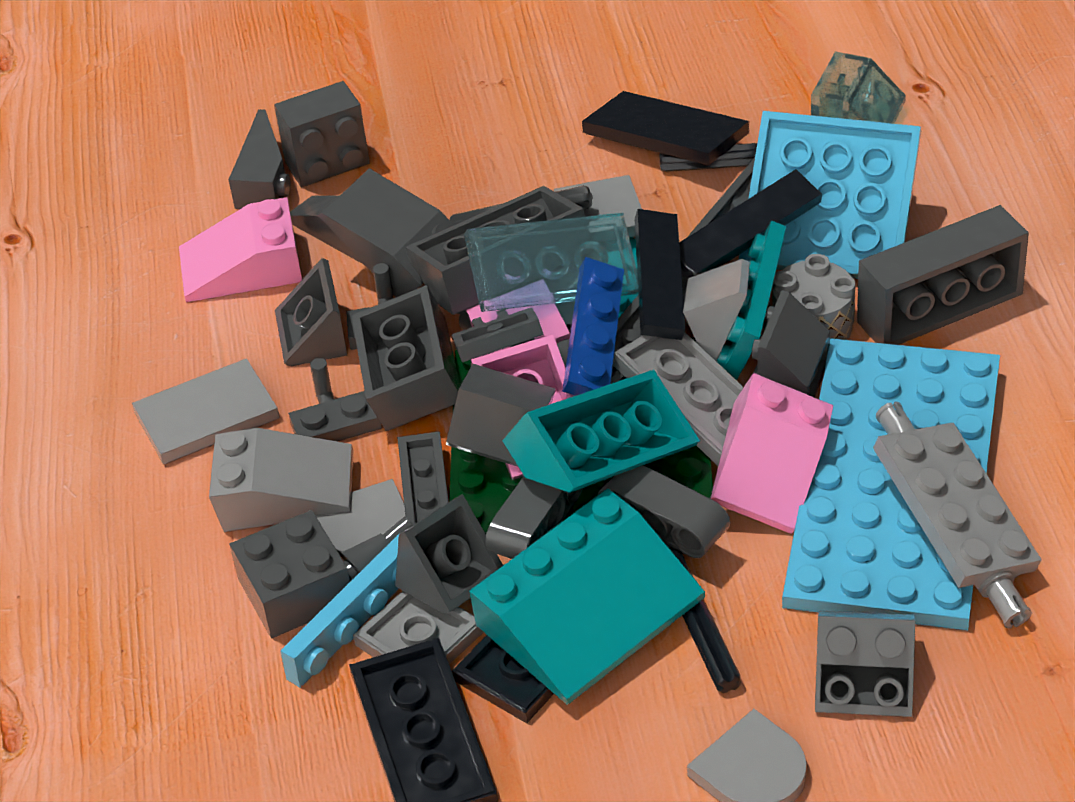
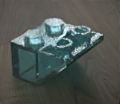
[811,51,906,124]

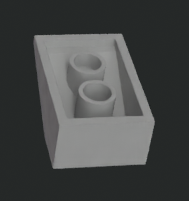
[209,428,353,532]

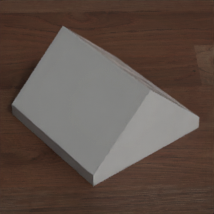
[683,259,750,361]

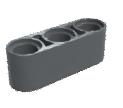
[598,465,731,558]
[485,476,583,559]

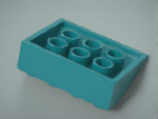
[469,488,705,705]

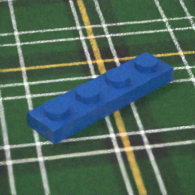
[562,257,624,396]

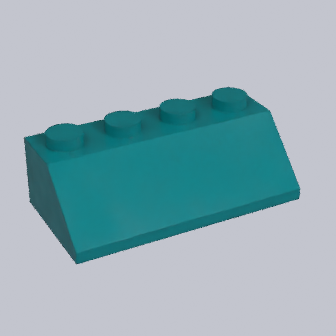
[502,369,700,492]

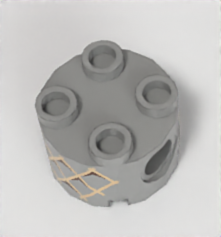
[772,254,855,340]

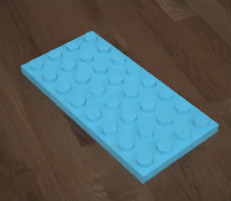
[782,339,1000,631]

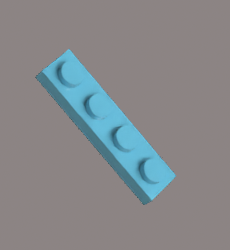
[280,534,399,688]

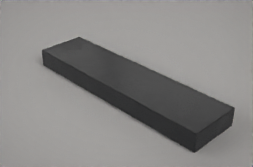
[679,169,822,278]
[634,209,685,340]

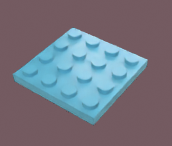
[739,111,921,279]

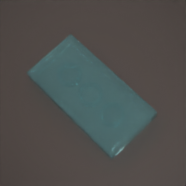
[464,213,638,312]

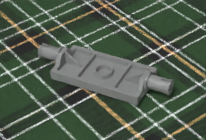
[873,401,1042,629]

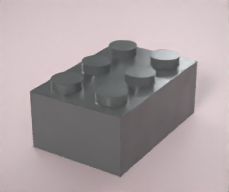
[352,285,460,431]

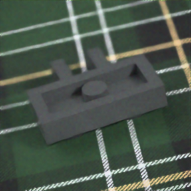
[452,307,544,362]

